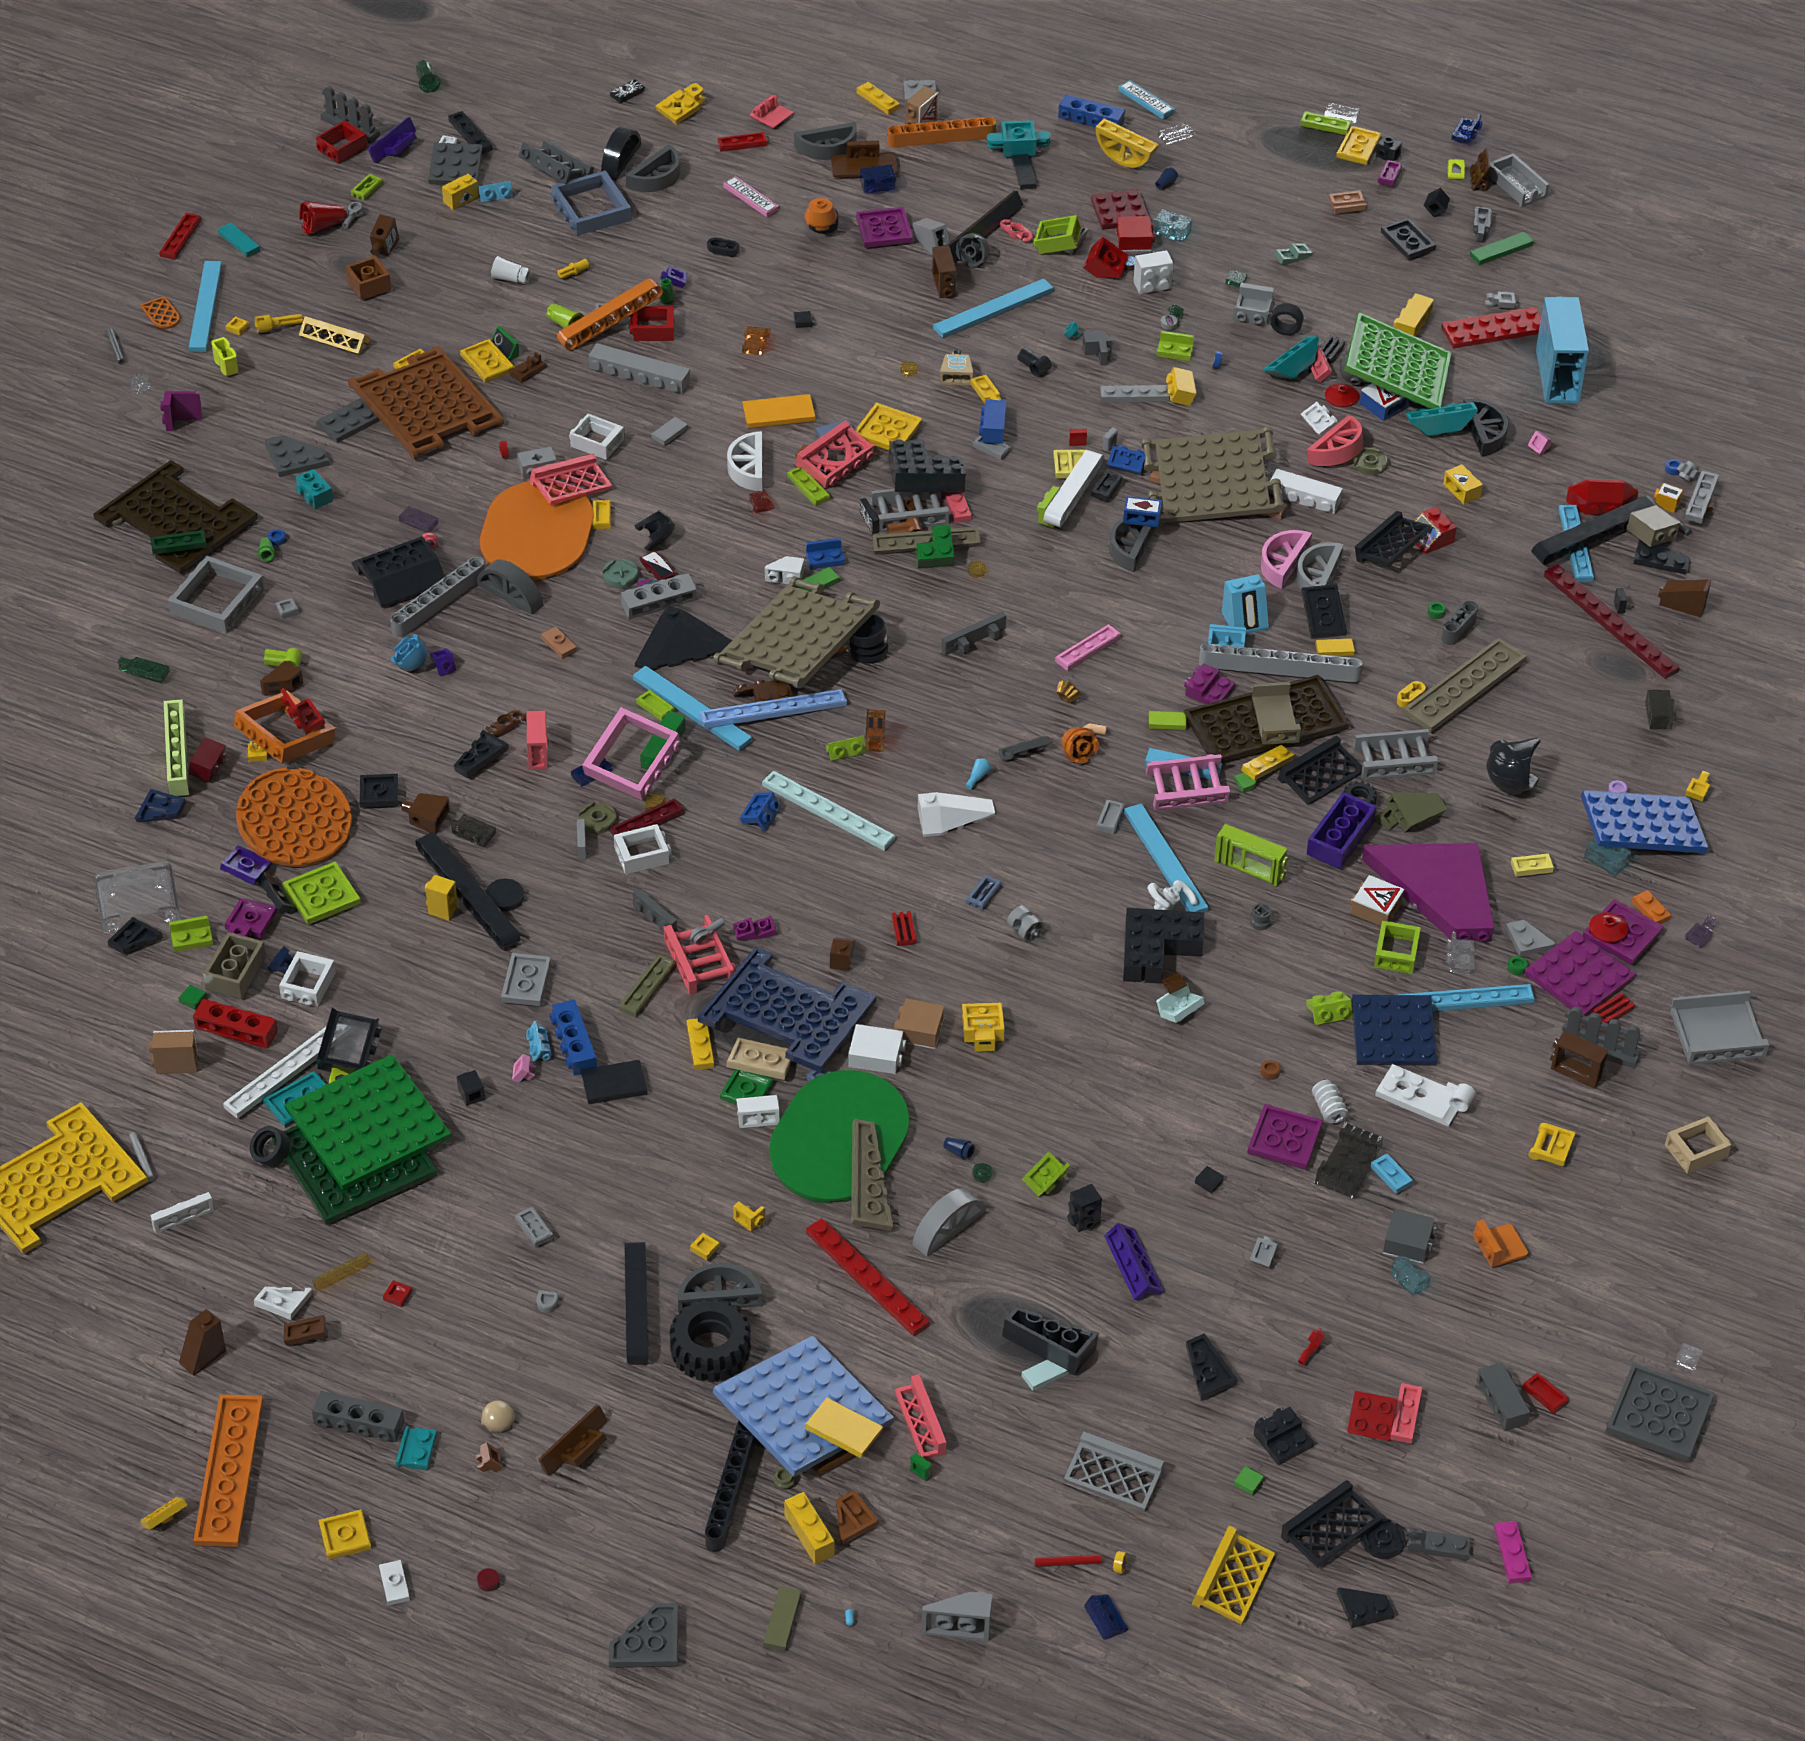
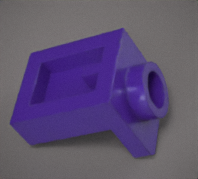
[660,265,687,288]
[430,648,456,676]

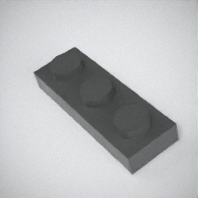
[633,889,677,932]

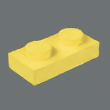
[1511,853,1554,877]

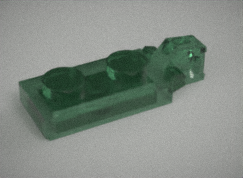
[118,657,170,683]

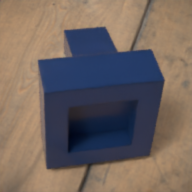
[267,946,293,974]

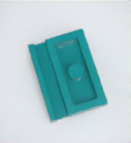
[396,1426,437,1471]

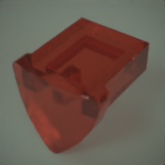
[749,490,774,513]

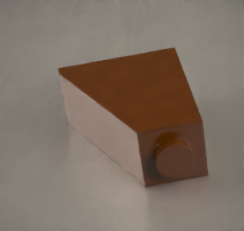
[1658,579,1712,618]
[179,1309,226,1376]

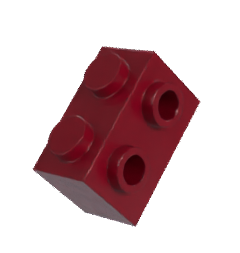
[188,737,227,782]

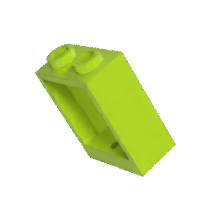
[1034,215,1082,254]
[1374,921,1421,974]

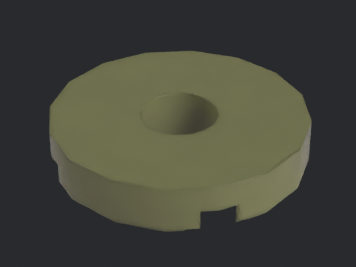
[1353,448,1388,475]
[579,802,617,834]

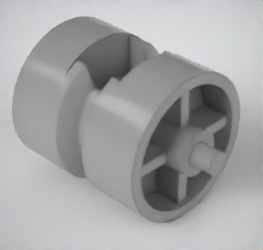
[1007,905,1044,942]

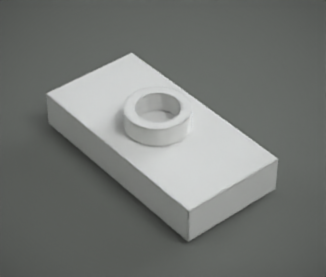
[379,1560,410,1606]

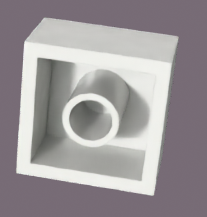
[1133,251,1173,294]

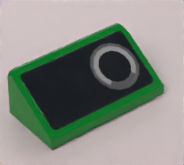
[491,326,519,361]

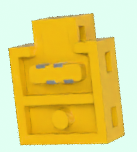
[962,1003,1004,1052]

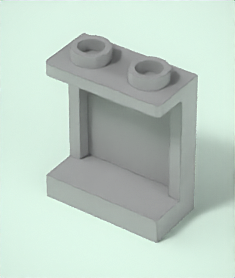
[1233,283,1274,326]

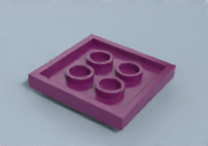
[856,207,913,248]
[1583,899,1664,965]
[1247,1104,1323,1170]

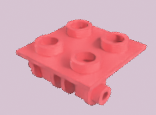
[749,95,794,128]

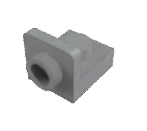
[1250,1236,1279,1269]

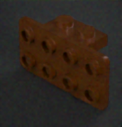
[831,140,897,178]

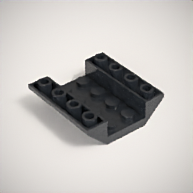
[351,536,445,608]

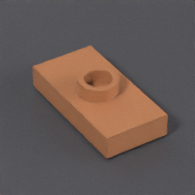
[541,626,577,659]

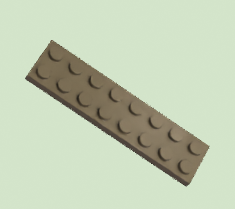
[1403,638,1526,733]

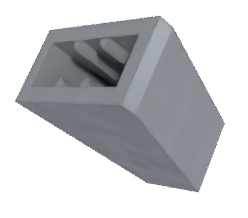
[913,218,950,255]

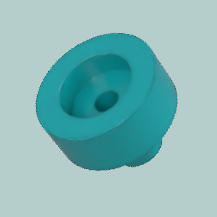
[1063,321,1081,339]

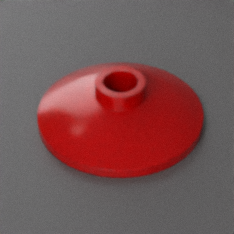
[1325,384,1359,408]
[1589,912,1628,943]

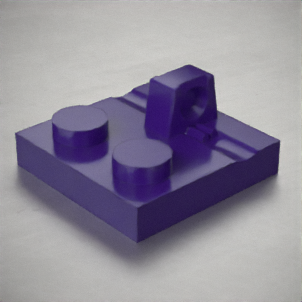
[220,845,272,885]

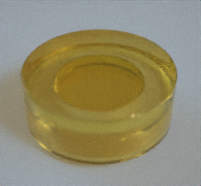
[900,361,917,377]
[968,561,986,578]

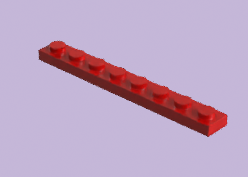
[806,1218,930,1337]

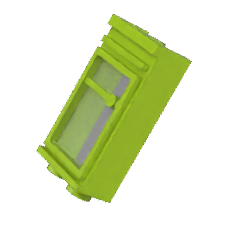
[1214,824,1289,887]

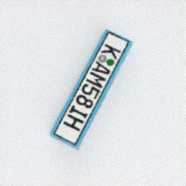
[1118,80,1175,119]

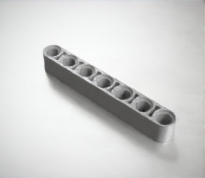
[390,557,485,637]

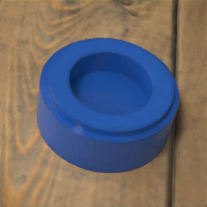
[1213,351,1223,368]
[1665,459,1681,475]
[268,529,286,546]

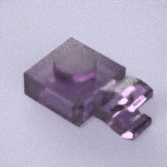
[1685,915,1716,948]

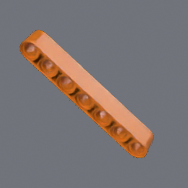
[887,117,996,147]
[557,279,663,350]

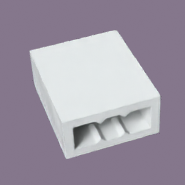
[848,1024,906,1074]

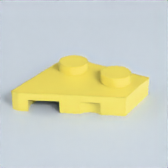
[1053,450,1086,479]

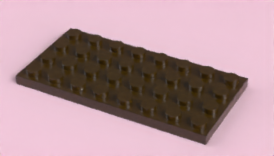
[1184,675,1349,763]

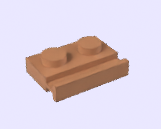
[1328,190,1367,214]

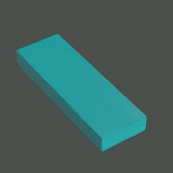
[217,222,260,257]

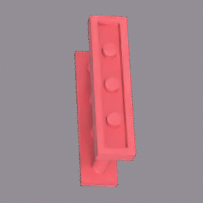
[664,915,736,995]

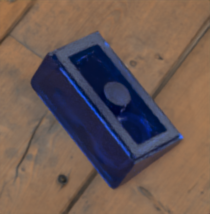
[1084,1594,1128,1640]

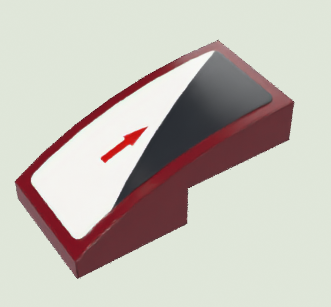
[639,551,676,582]

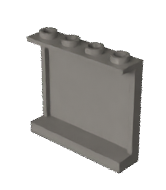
[1670,991,1769,1065]

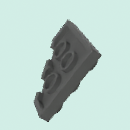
[265,435,330,477]
[609,1603,678,1667]

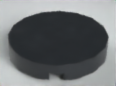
[485,878,524,911]
[1361,1518,1405,1559]

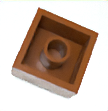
[345,256,391,300]

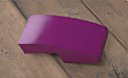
[733,916,777,941]

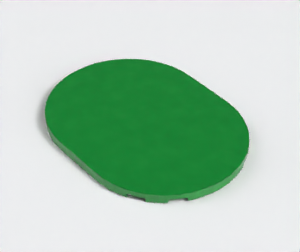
[769,1070,909,1203]

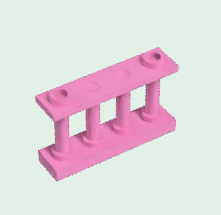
[1146,754,1230,810]

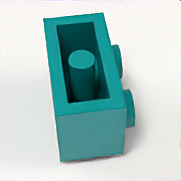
[295,469,333,509]

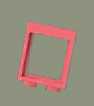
[527,711,548,770]

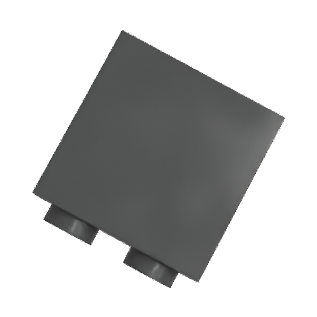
[1383,1208,1437,1263]

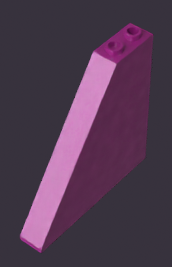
[1362,843,1494,942]

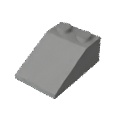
[921,1591,992,1641]

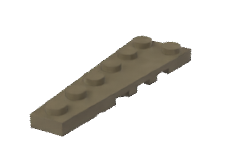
[851,1119,893,1231]

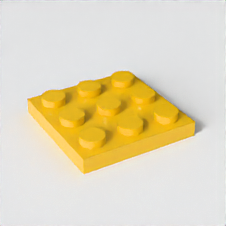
[855,403,922,450]

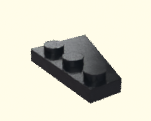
[1633,539,1690,575]
[454,730,509,778]

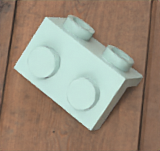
[1156,983,1205,1023]

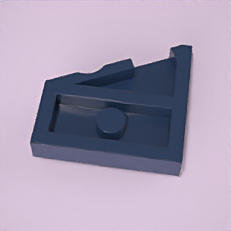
[135,789,186,822]

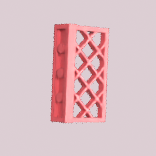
[530,454,612,505]

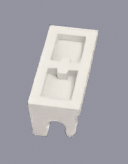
[737,1095,780,1128]

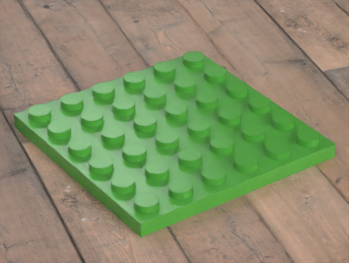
[1344,312,1451,409]

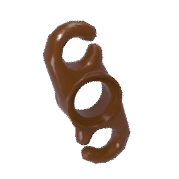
[485,710,526,737]

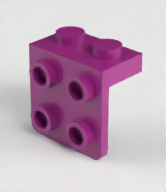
[160,391,203,431]

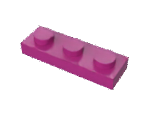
[1494,1521,1531,1584]

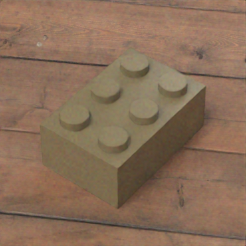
[203,932,266,999]

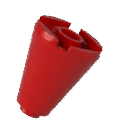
[299,201,347,234]

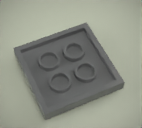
[428,143,483,185]

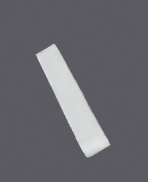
[1043,450,1104,527]

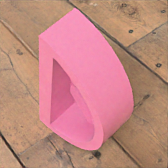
[1261,530,1312,589]

